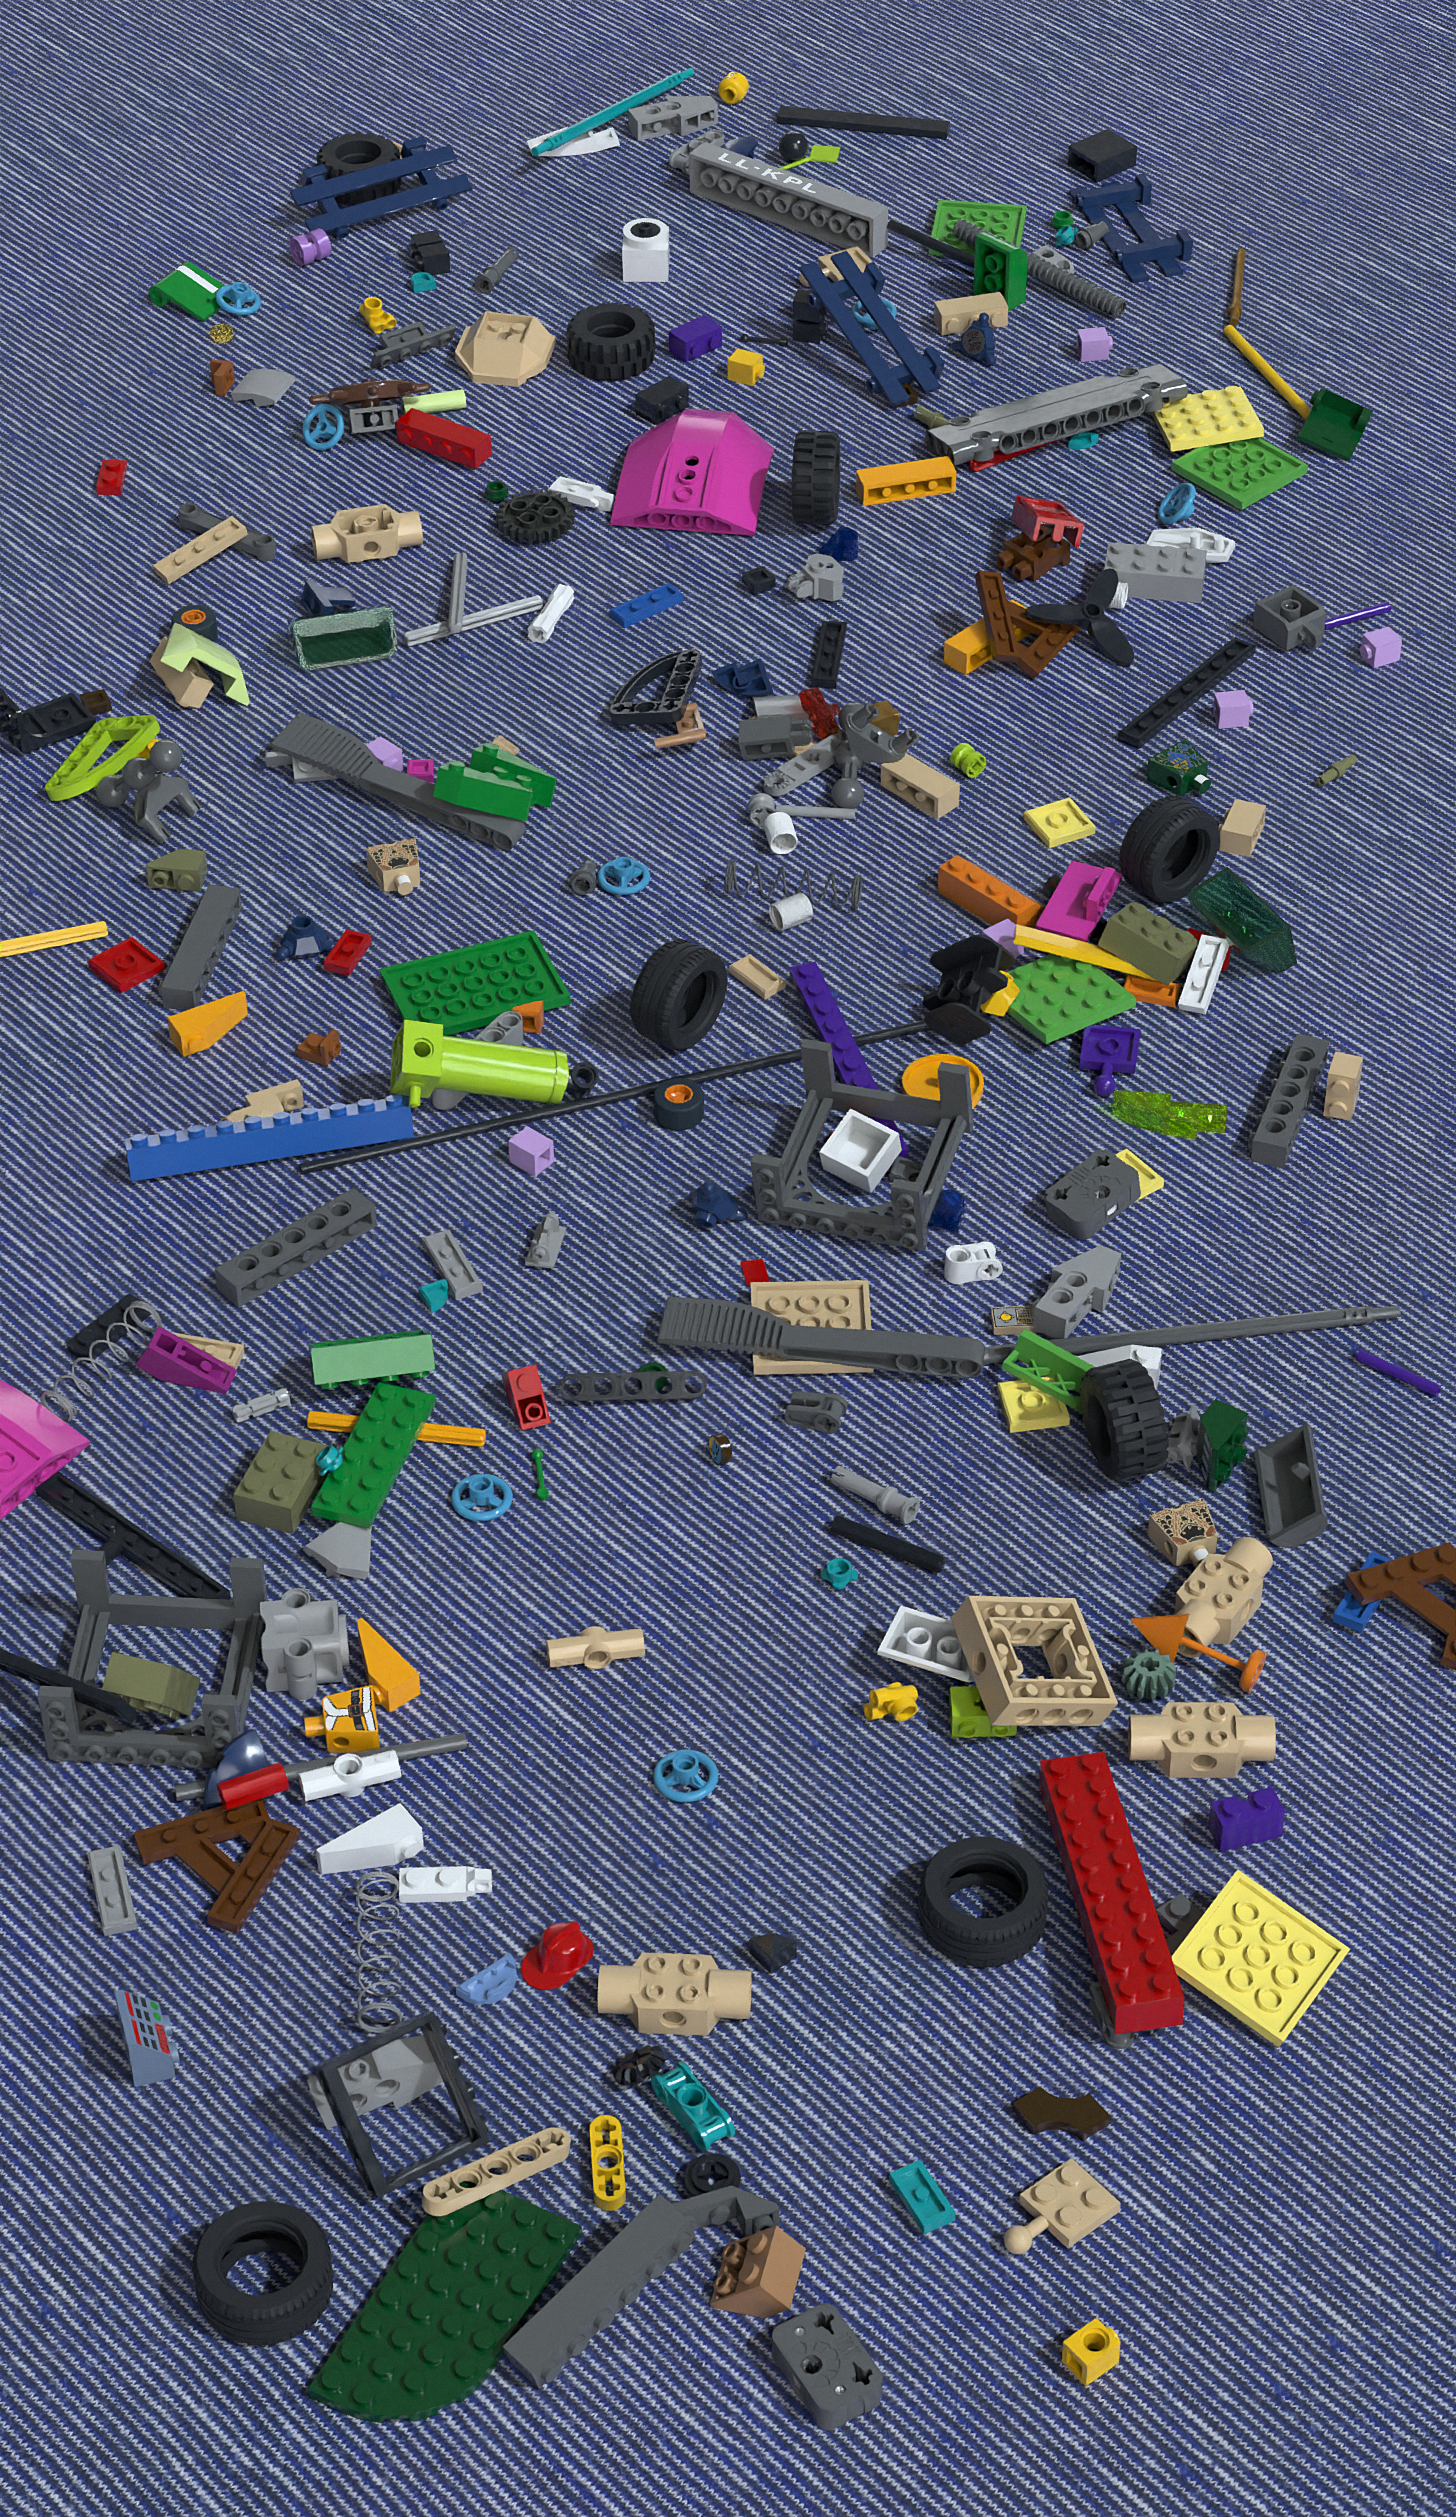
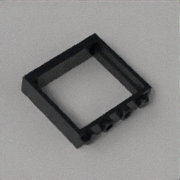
[313,2012,490,2198]

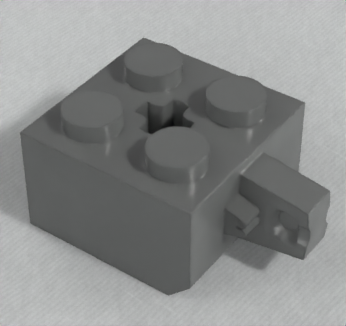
[1253,585,1326,651]

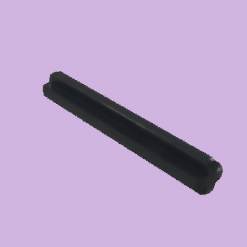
[831,1515,946,1573]

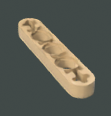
[422,2127,571,2216]

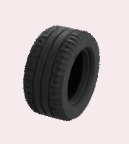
[1119,795,1220,903]
[630,939,728,1051]
[919,1836,1048,1967]
[192,2201,333,2345]

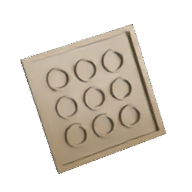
[750,1280,874,1375]

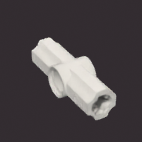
[298,1750,401,1801]

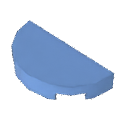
[456,1953,517,2005]

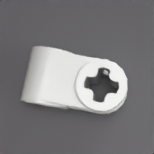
[944,1241,1003,1284]

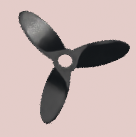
[1024,568,1134,667]

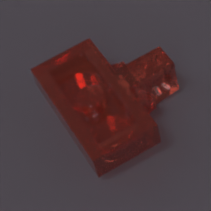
[798,687,840,739]

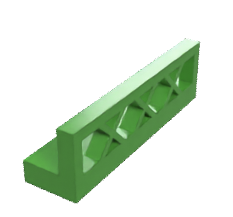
[1001,1329,1095,1413]

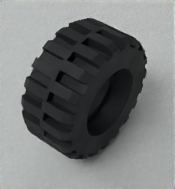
[317,132,402,206]
[567,302,655,381]
[792,430,841,525]
[1080,1359,1169,1482]

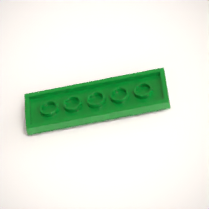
[311,1382,436,1529]

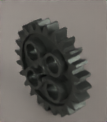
[496,489,575,544]

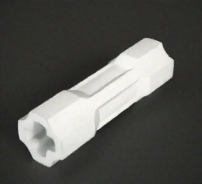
[527,584,575,644]

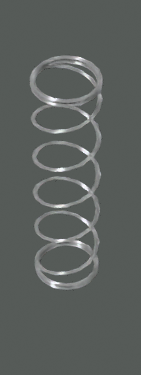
[40,1301,162,1423]
[356,1871,402,2033]

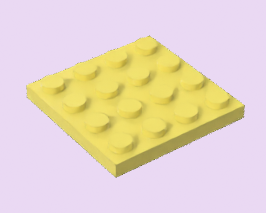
[1151,386,1264,452]
[1171,1869,1350,2048]

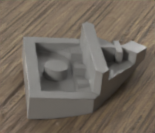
[303,1522,372,1580]

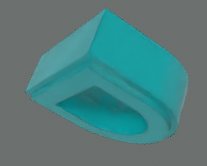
[410,272,436,293]

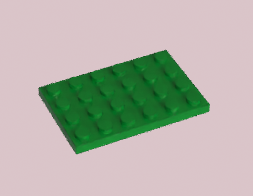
[379,930,571,1036]

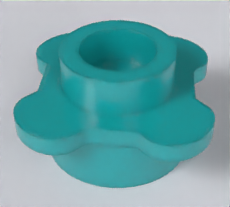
[1055,225,1078,246]
[315,1444,343,1476]
[821,1558,858,1590]

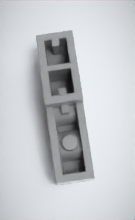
[628,96,718,141]
[1031,1245,1121,1339]
[307,2035,443,2129]

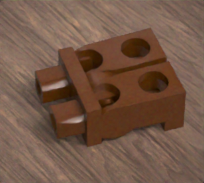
[996,525,1070,582]

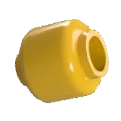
[718,72,749,104]

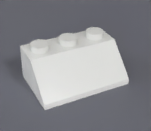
[878,1606,975,1682]

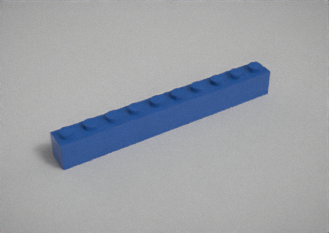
[124,1094,414,1181]

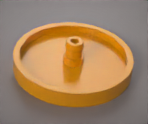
[902,1054,984,1108]

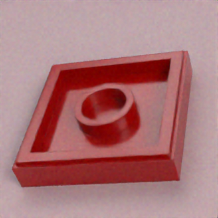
[88,937,165,993]

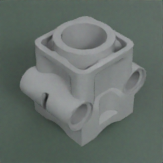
[260,1588,350,1700]

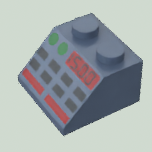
[114,1990,180,2087]

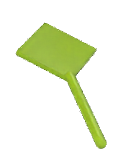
[780,145,840,170]

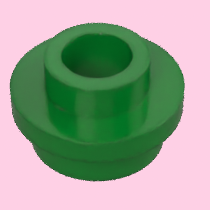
[1051,211,1074,230]

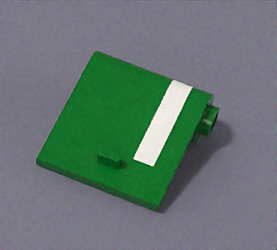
[148,261,231,322]

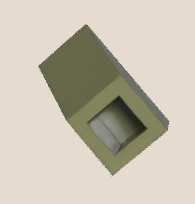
[146,849,208,892]

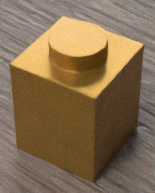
[869,700,900,736]

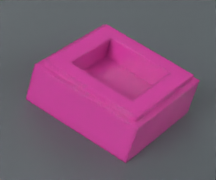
[407,759,434,783]

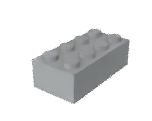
[1104,542,1207,603]

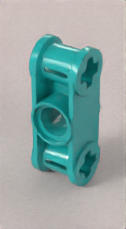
[650,2061,735,2152]

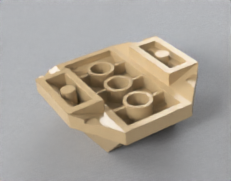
[455,312,556,387]

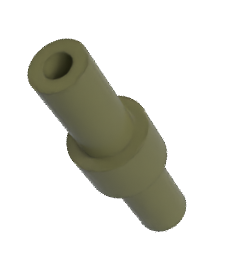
[1316,754,1357,786]

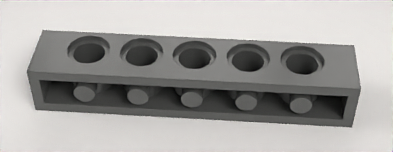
[1248,1034,1329,1169]
[215,1188,377,1308]

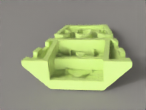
[160,623,250,706]

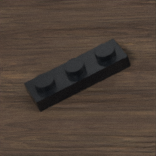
[66,1294,151,1364]

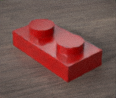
[96,459,127,495]
[324,929,372,976]

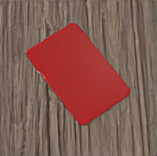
[740,1259,770,1286]

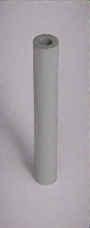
[776,805,855,819]

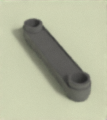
[178,503,277,561]

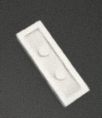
[1178,935,1229,1014]

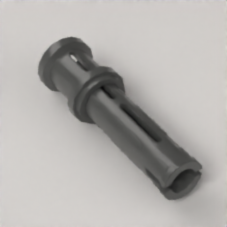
[475,247,519,294]

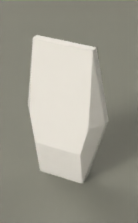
[1146,528,1235,563]

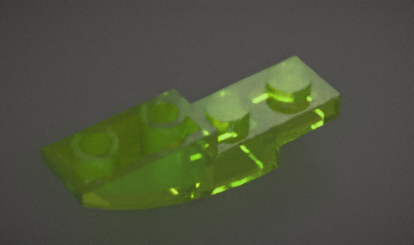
[1112,1090,1227,1139]

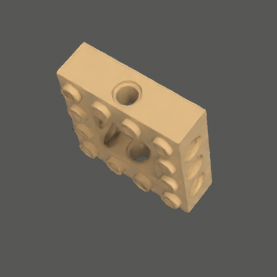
[951,1596,1118,1726]

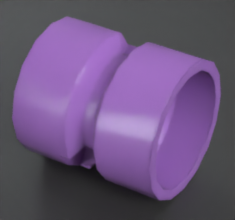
[289,228,331,266]

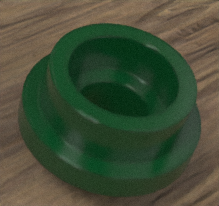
[484,481,509,503]

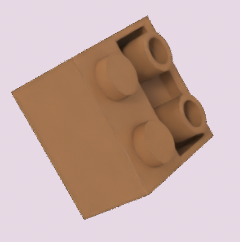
[710,2225,806,2318]

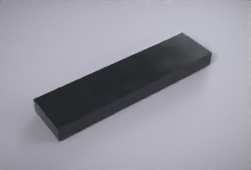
[811,621,847,689]

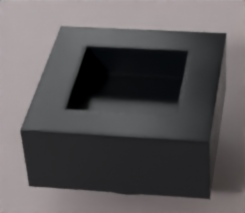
[742,566,776,594]

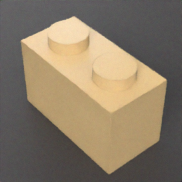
[1218,799,1266,857]
[1323,1052,1363,1121]

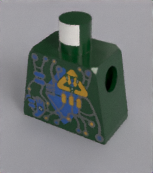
[1147,740,1211,796]

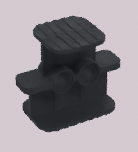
[922,934,1015,1045]

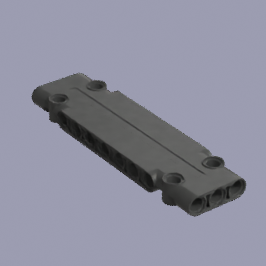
[925,363,1188,466]

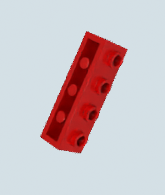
[396,408,492,469]

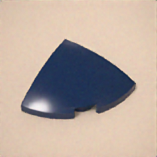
[712,658,774,698]
[204,1729,275,1810]

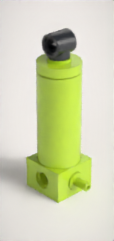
[390,1020,599,1108]

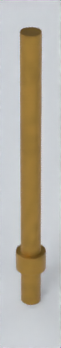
[1228,248,1246,326]

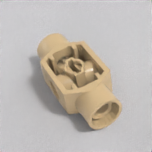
[311,504,423,563]
[1174,1537,1273,1658]
[1128,1702,1276,1778]
[598,1952,752,2036]

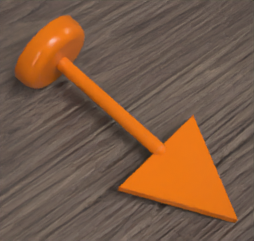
[1131,1614,1267,1694]

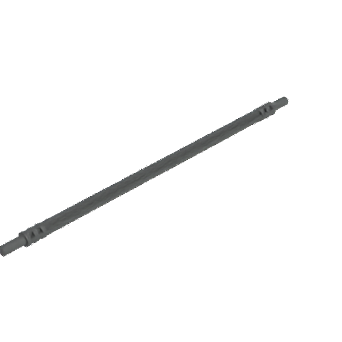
[983,1305,1401,1365]

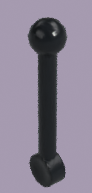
[740,333,788,347]

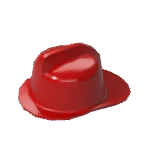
[521,1921,594,1990]

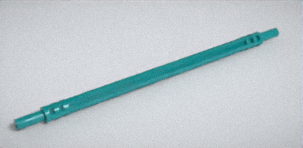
[531,68,694,156]

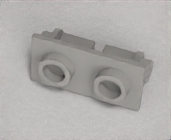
[525,1213,567,1269]
[1166,1405,1200,1469]

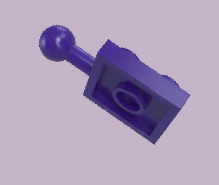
[1079,1024,1141,1097]

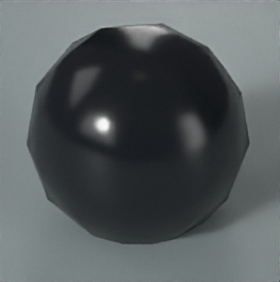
[779,131,809,162]

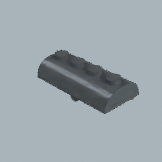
[1254,1423,1327,1548]

